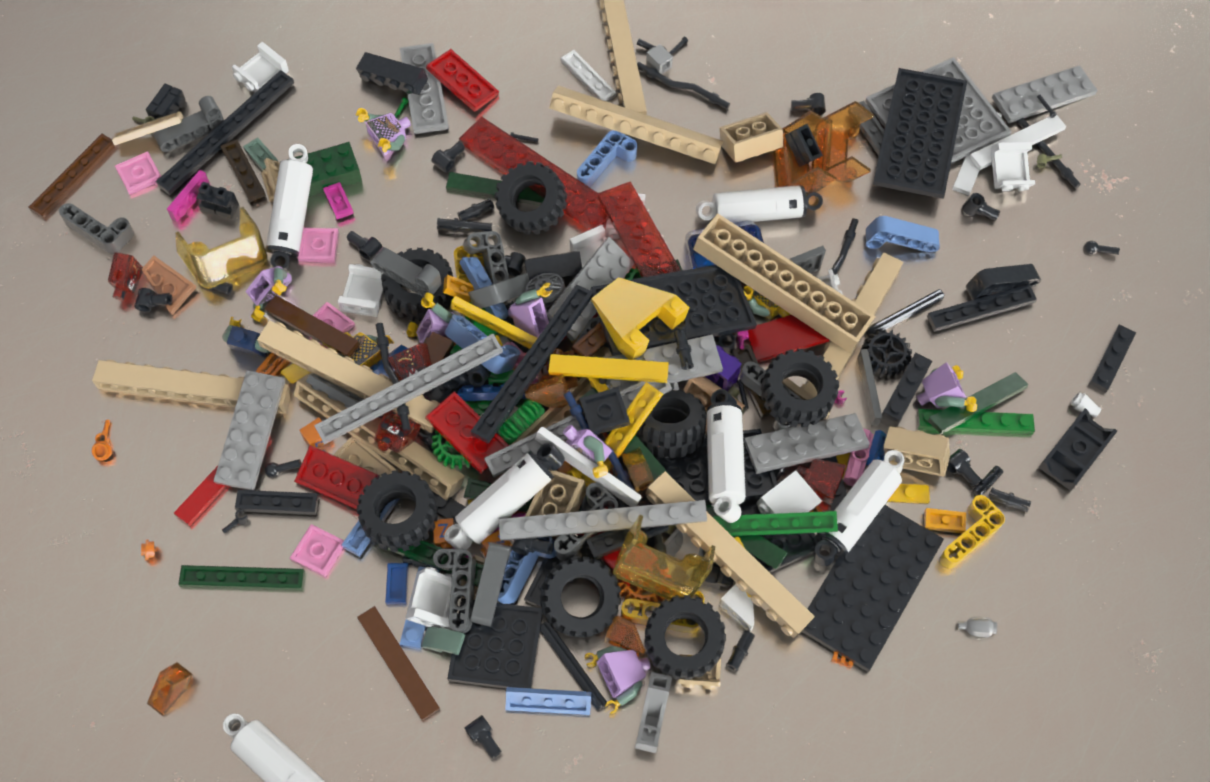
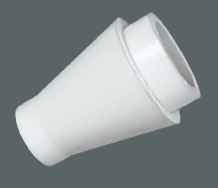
[1070,392,1101,418]

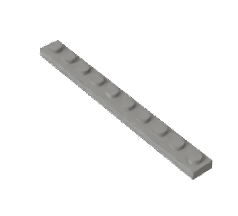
[314,334,503,445]
[484,380,672,477]
[499,500,707,541]

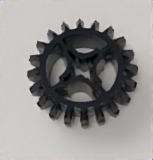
[861,329,912,378]

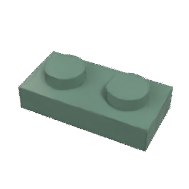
[243,137,278,171]

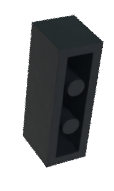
[524,251,582,280]

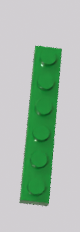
[917,409,1035,435]
[713,511,838,536]

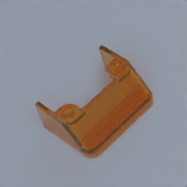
[811,101,874,183]
[773,111,837,192]

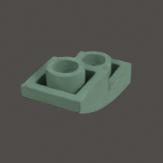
[421,627,465,655]

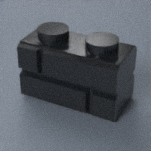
[145,83,186,120]
[784,123,823,167]

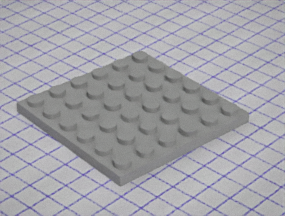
[865,57,1012,163]

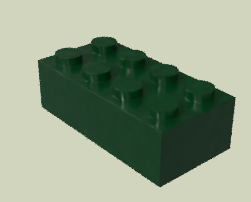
[280,142,362,197]

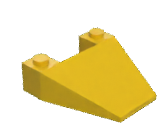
[591,277,690,360]

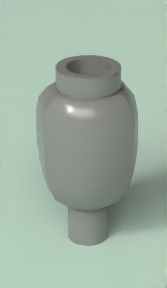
[958,617,997,637]

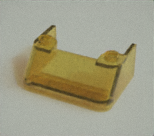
[175,207,268,288]
[613,514,716,600]

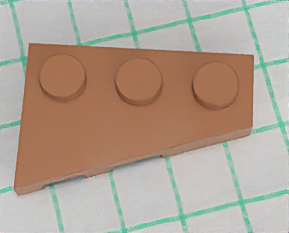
[142,255,197,315]

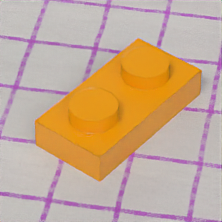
[443,275,475,303]
[924,508,966,534]

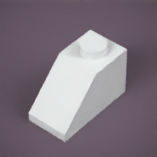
[719,584,754,632]

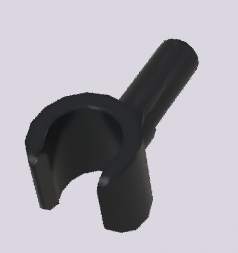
[222,509,248,534]

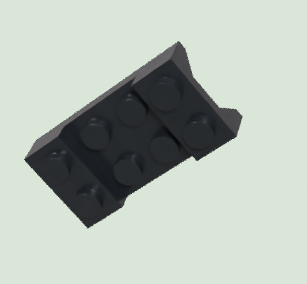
[1039,408,1117,491]

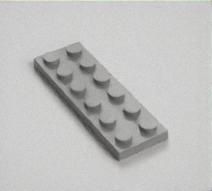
[400,43,449,134]
[992,65,1098,123]
[546,237,635,341]
[605,335,723,392]
[214,370,286,490]
[744,413,870,474]

